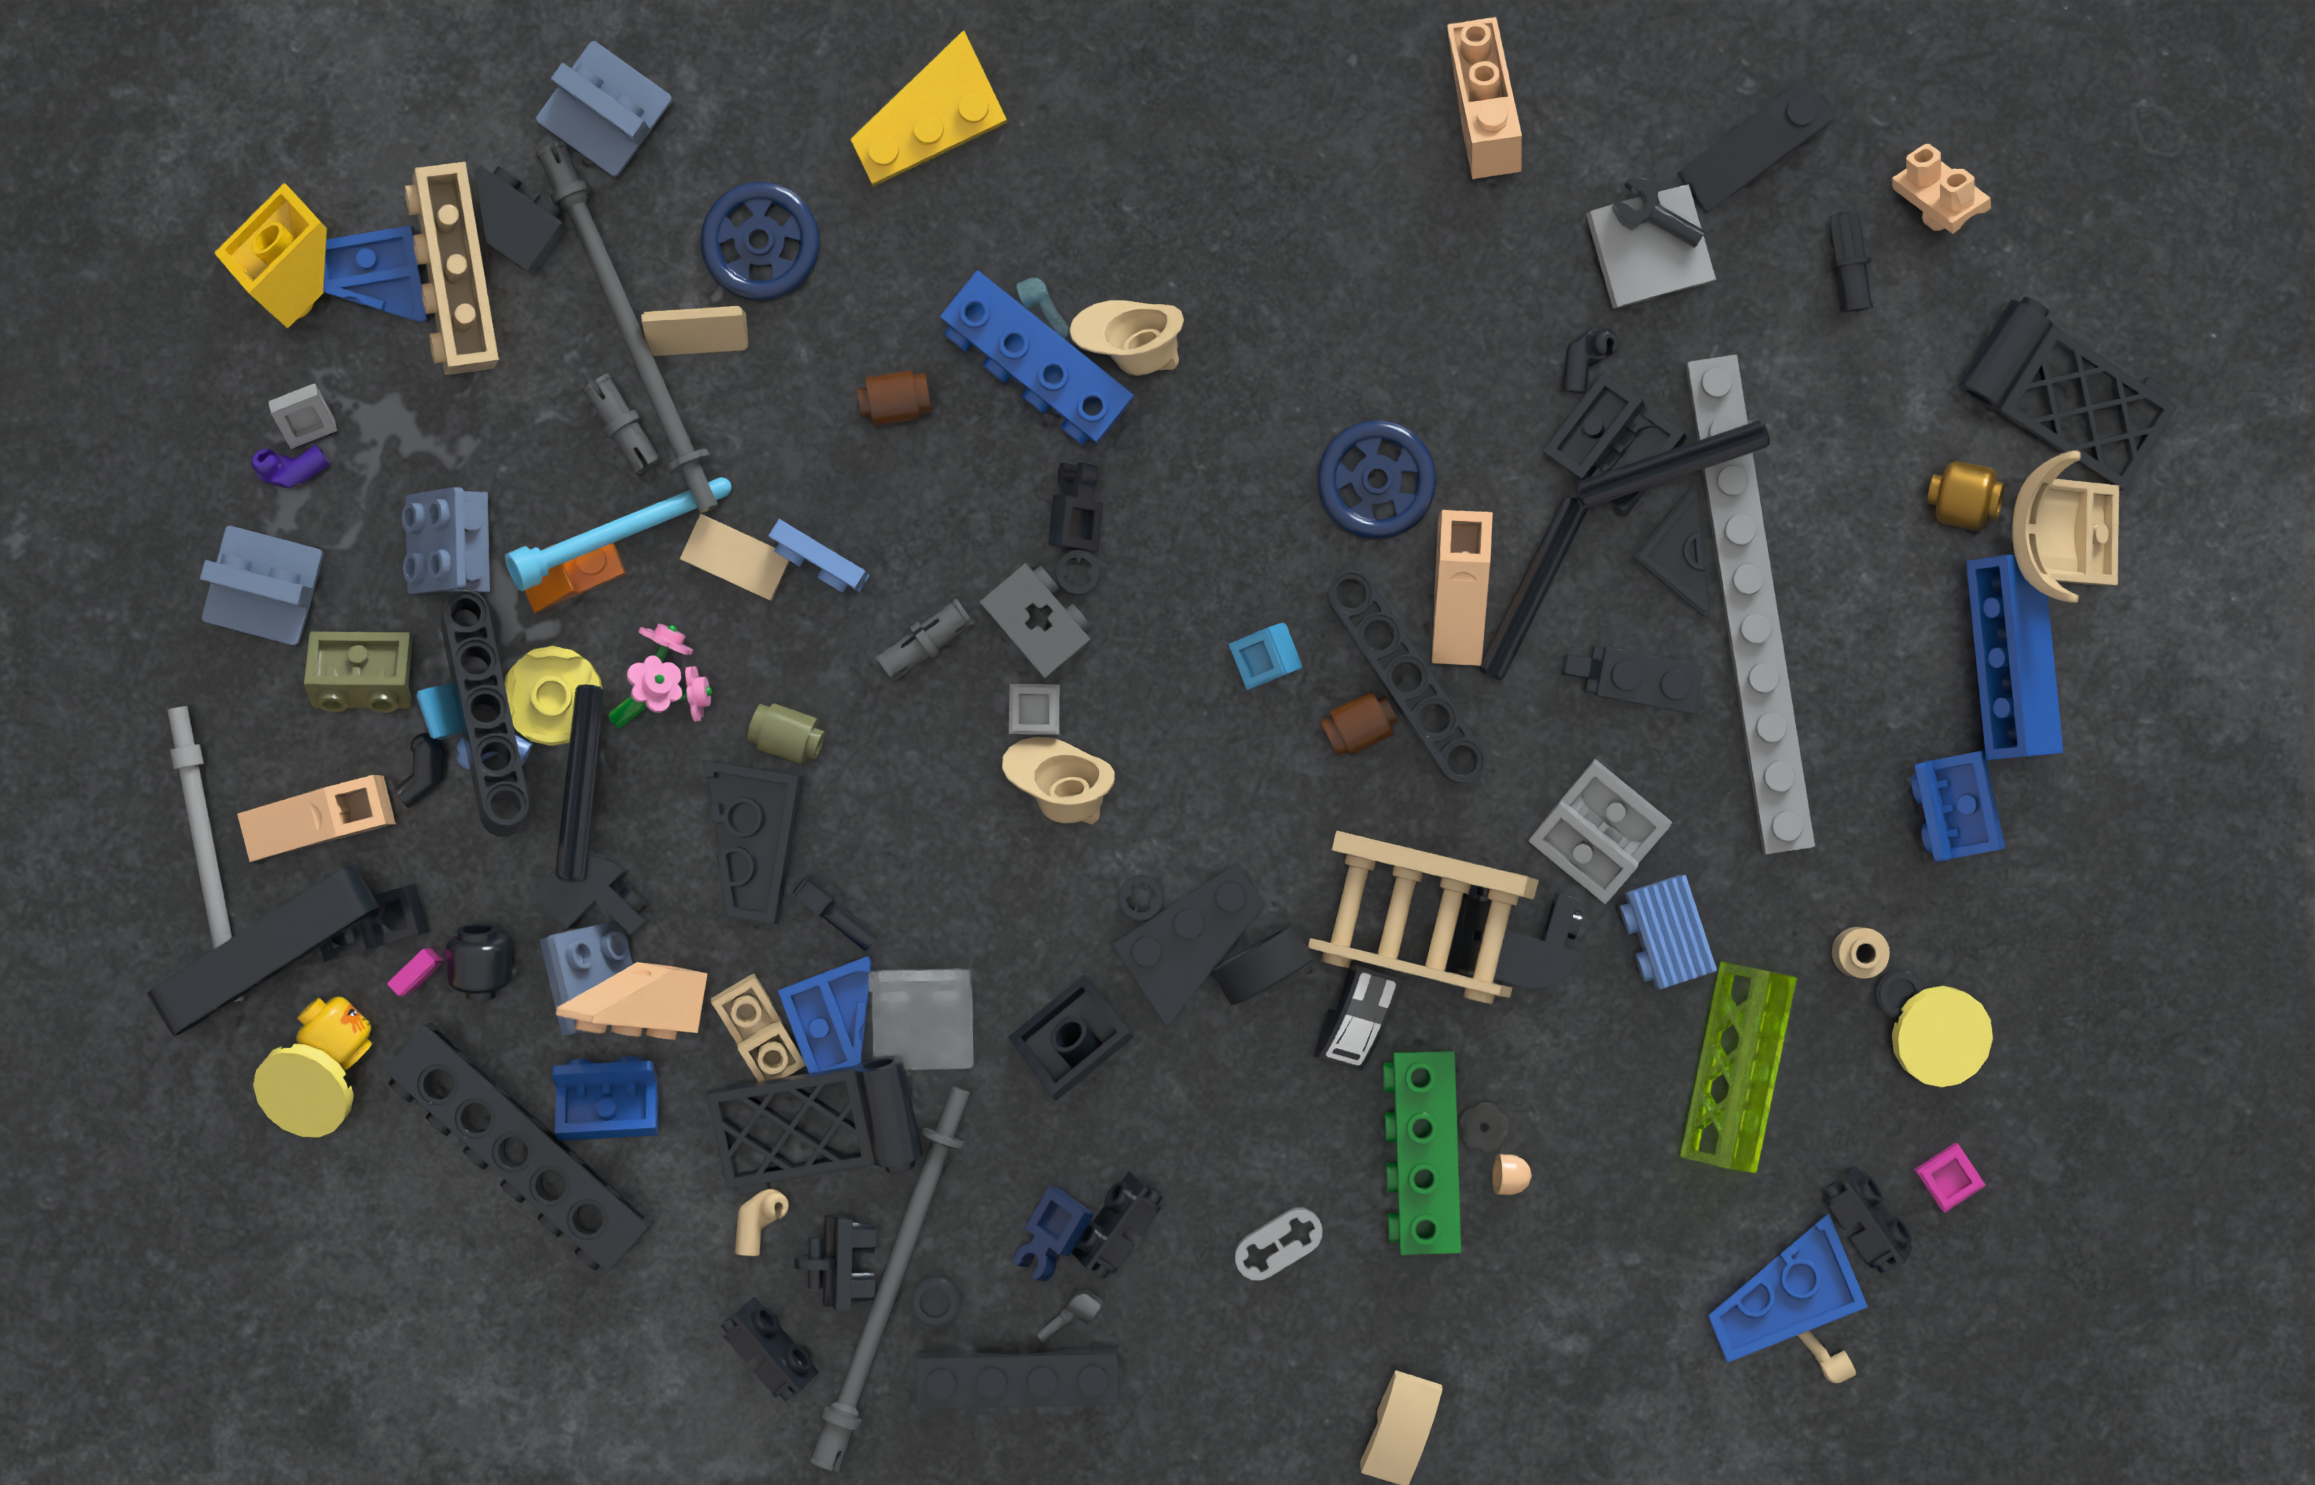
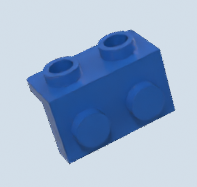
[1911,750,2005,863]
[552,1056,658,1141]

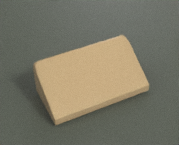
[641,306,748,356]

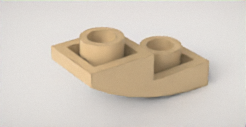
[711,973,806,1082]
[1360,1370,1442,1485]

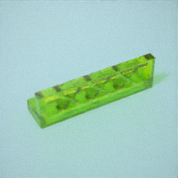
[1680,961,1797,1173]

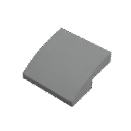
[1586,184,1716,309]
[1528,759,1672,905]

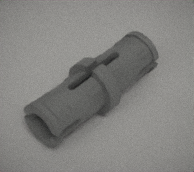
[582,374,662,475]
[875,599,975,682]

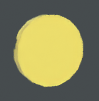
[504,646,602,746]
[1892,986,1993,1087]
[253,1044,354,1137]

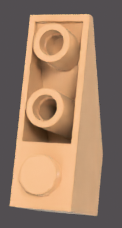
[1447,17,1522,179]
[1431,510,1493,666]
[237,775,396,862]
[556,962,708,1040]

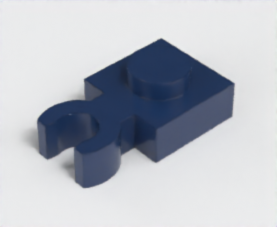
[1013,1186,1094,1282]

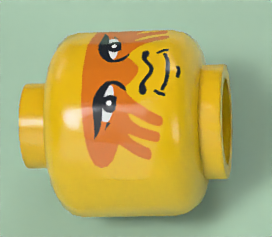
[296,997,372,1071]

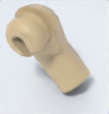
[735,1189,789,1256]

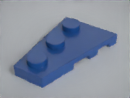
[1707,1213,1868,1363]

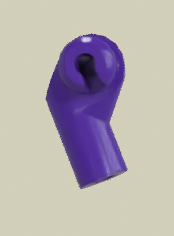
[251,444,331,489]

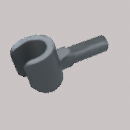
[1037,1289,1103,1343]

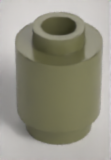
[747,703,825,766]

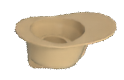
[1069,300,1184,376]
[1002,737,1115,824]

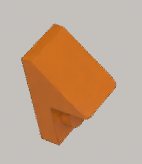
[524,543,627,613]

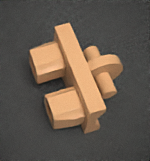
[1892,144,1991,234]

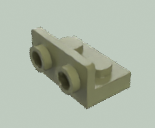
[304,632,413,713]

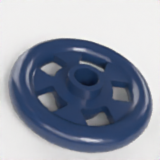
[700,182,820,300]
[1317,420,1436,539]

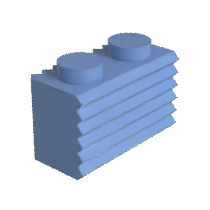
[1619,875,1717,989]

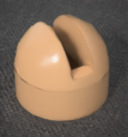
[1492,1154,1532,1195]

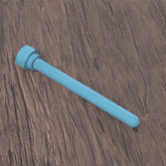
[505,478,732,591]

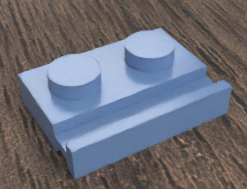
[769,519,870,593]

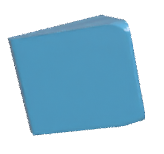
[1228,623,1302,690]
[416,683,462,740]

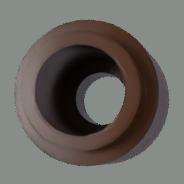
[857,370,932,427]
[1320,690,1398,757]

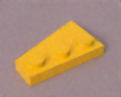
[851,30,1007,187]

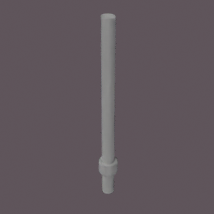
[167,706,244,1002]

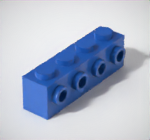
[940,270,1134,446]
[1966,555,2064,760]

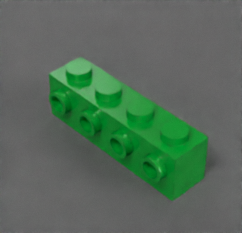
[1383,1049,1461,1255]

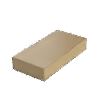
[680,514,790,601]

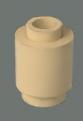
[1832,927,1890,978]

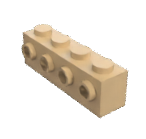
[405,162,499,375]

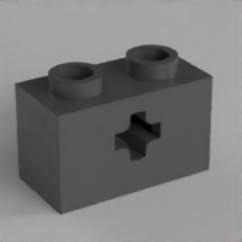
[980,563,1092,680]

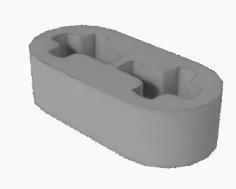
[1235,1207,1323,1280]

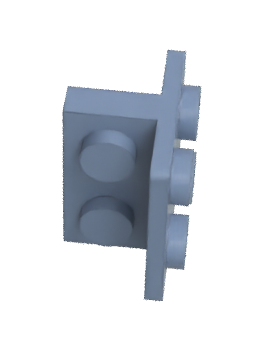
[536,41,672,177]
[402,487,490,594]
[200,526,324,646]
[539,921,633,1037]

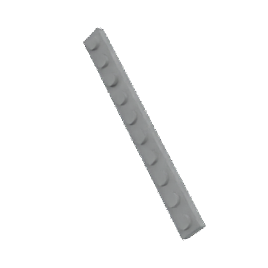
[1685,354,1815,855]

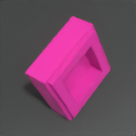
[387,948,443,996]
[1914,1143,1986,1213]

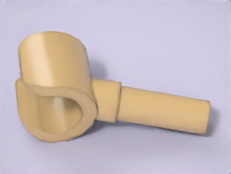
[1797,1331,1856,1383]

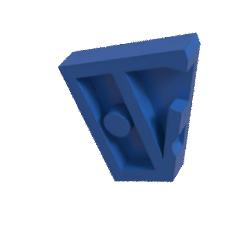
[323,225,430,323]
[778,956,872,1073]

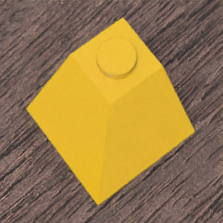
[214,183,327,328]

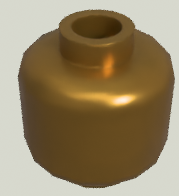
[1927,461,2005,531]

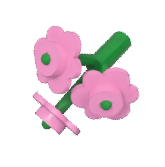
[609,624,712,728]

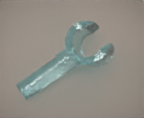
[1016,277,1070,338]

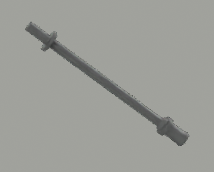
[536,141,718,513]
[809,1086,970,1472]

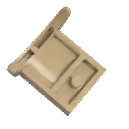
[2012,451,2119,603]

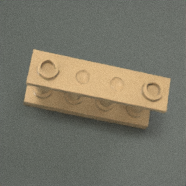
[1308,831,1538,1004]

